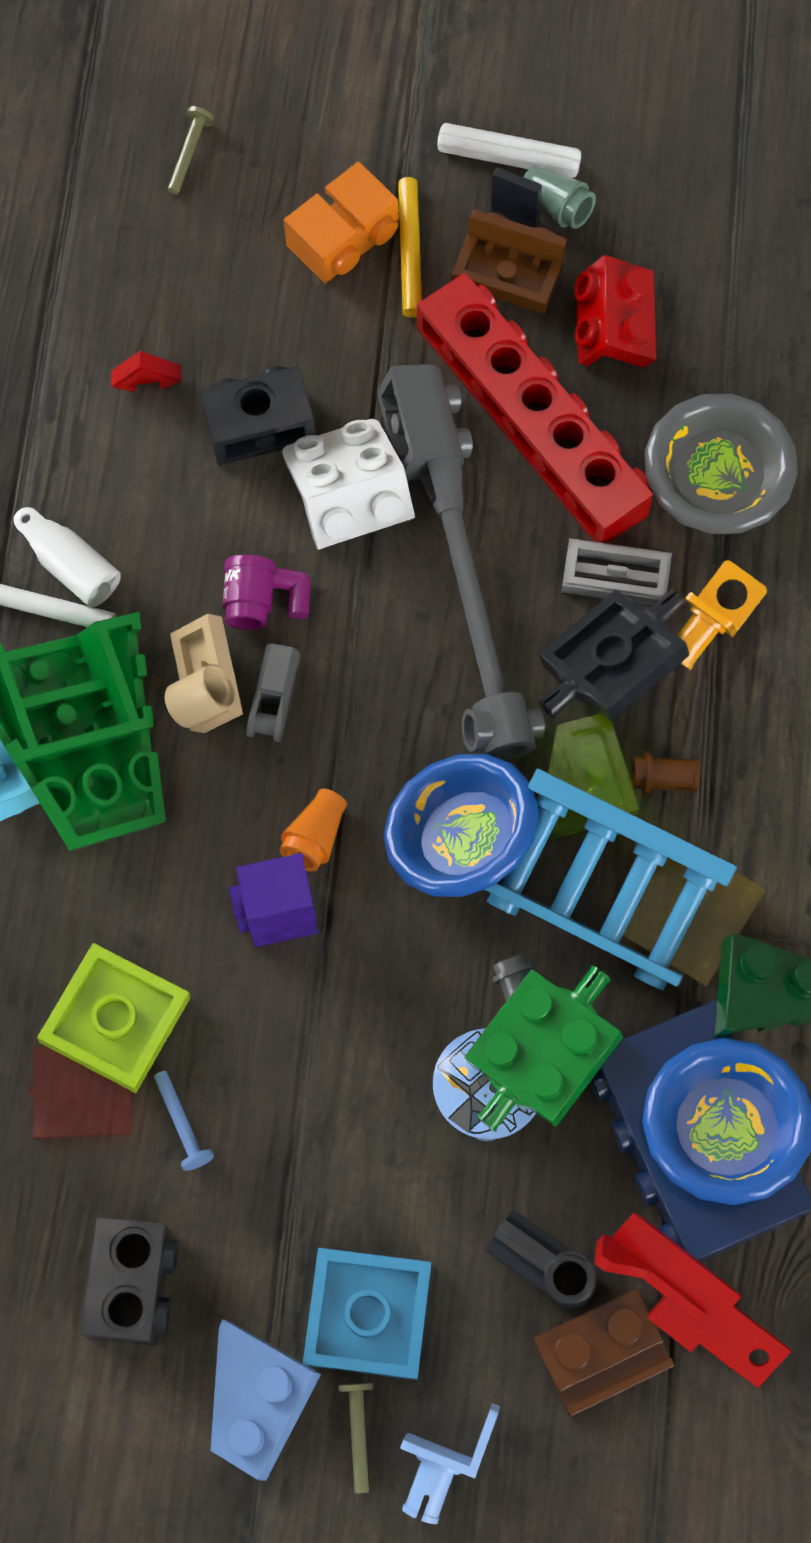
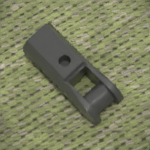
[247,643,301,743]

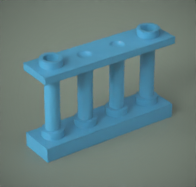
[484,768,738,990]

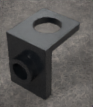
[488,167,542,228]

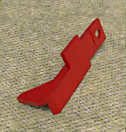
[594,1213,792,1388]

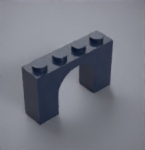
[590,999,811,1262]

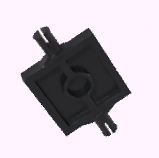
[539,589,690,722]

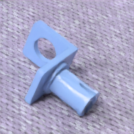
[400,1403,500,1524]

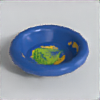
[383,754,539,897]
[642,1038,811,1205]

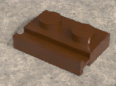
[533,1288,675,1417]

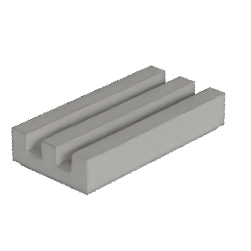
[561,538,672,606]

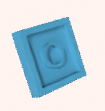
[303,1248,431,1380]

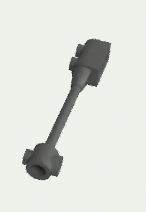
[377,364,545,761]

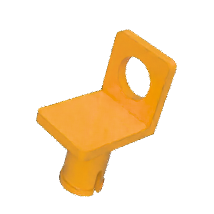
[677,560,767,670]

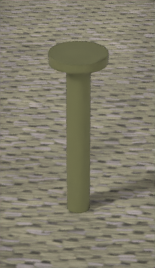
[167,106,215,195]
[338,1383,373,1493]

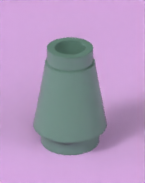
[524,166,596,229]

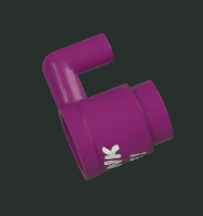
[223,555,311,630]

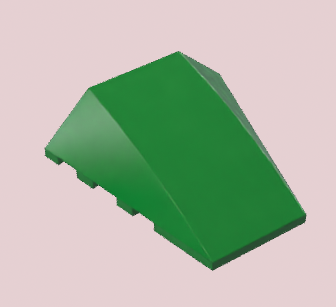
[0,612,166,851]

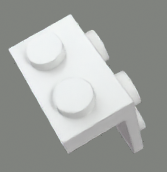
[282,419,415,549]

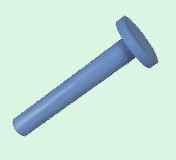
[154,1071,214,1171]

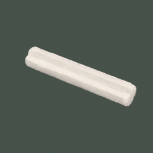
[437,123,581,178]

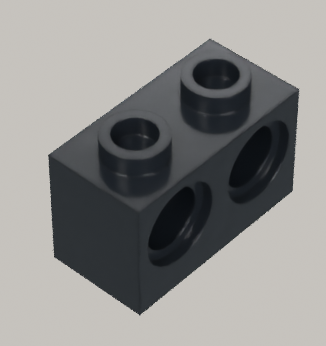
[80,1217,179,1346]

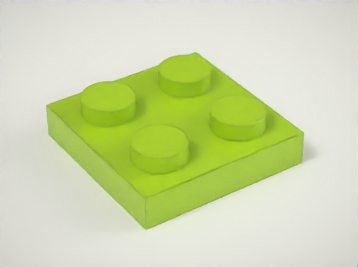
[37,943,190,1093]

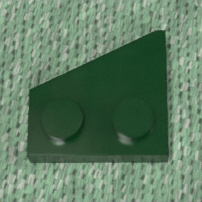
[714,932,811,1038]

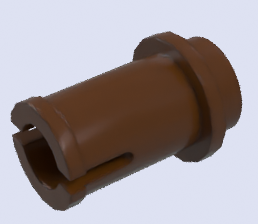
[631,752,700,795]

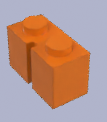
[284,161,399,284]

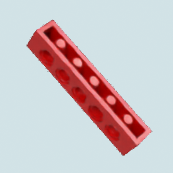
[417,272,653,544]

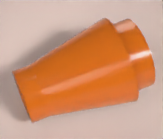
[280,789,347,872]

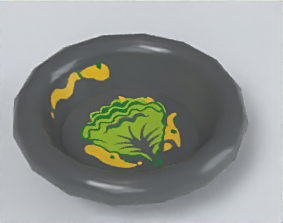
[644,393,798,534]

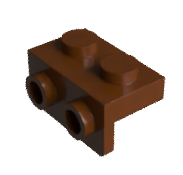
[451,210,567,315]

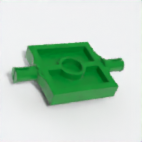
[464,965,624,1132]

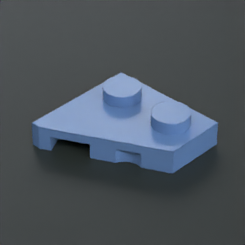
[210,1319,321,1481]

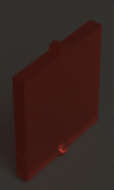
[28,1046,136,1139]

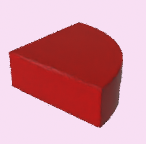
[111,351,182,391]

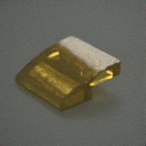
[623,834,766,986]

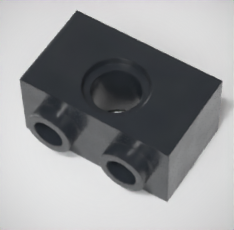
[199,365,315,466]

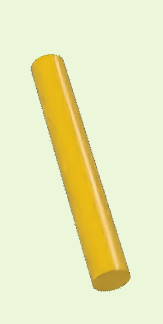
[398,177,422,318]

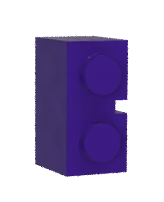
[229,853,318,947]

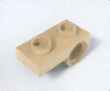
[165,614,243,733]

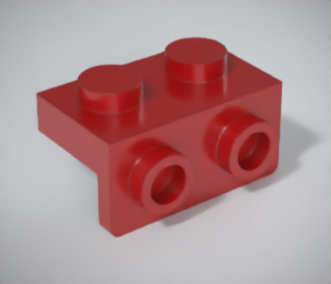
[574,255,656,368]

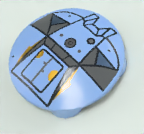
[433,1029,536,1142]

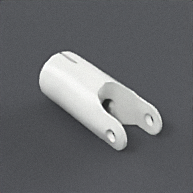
[14,507,121,607]

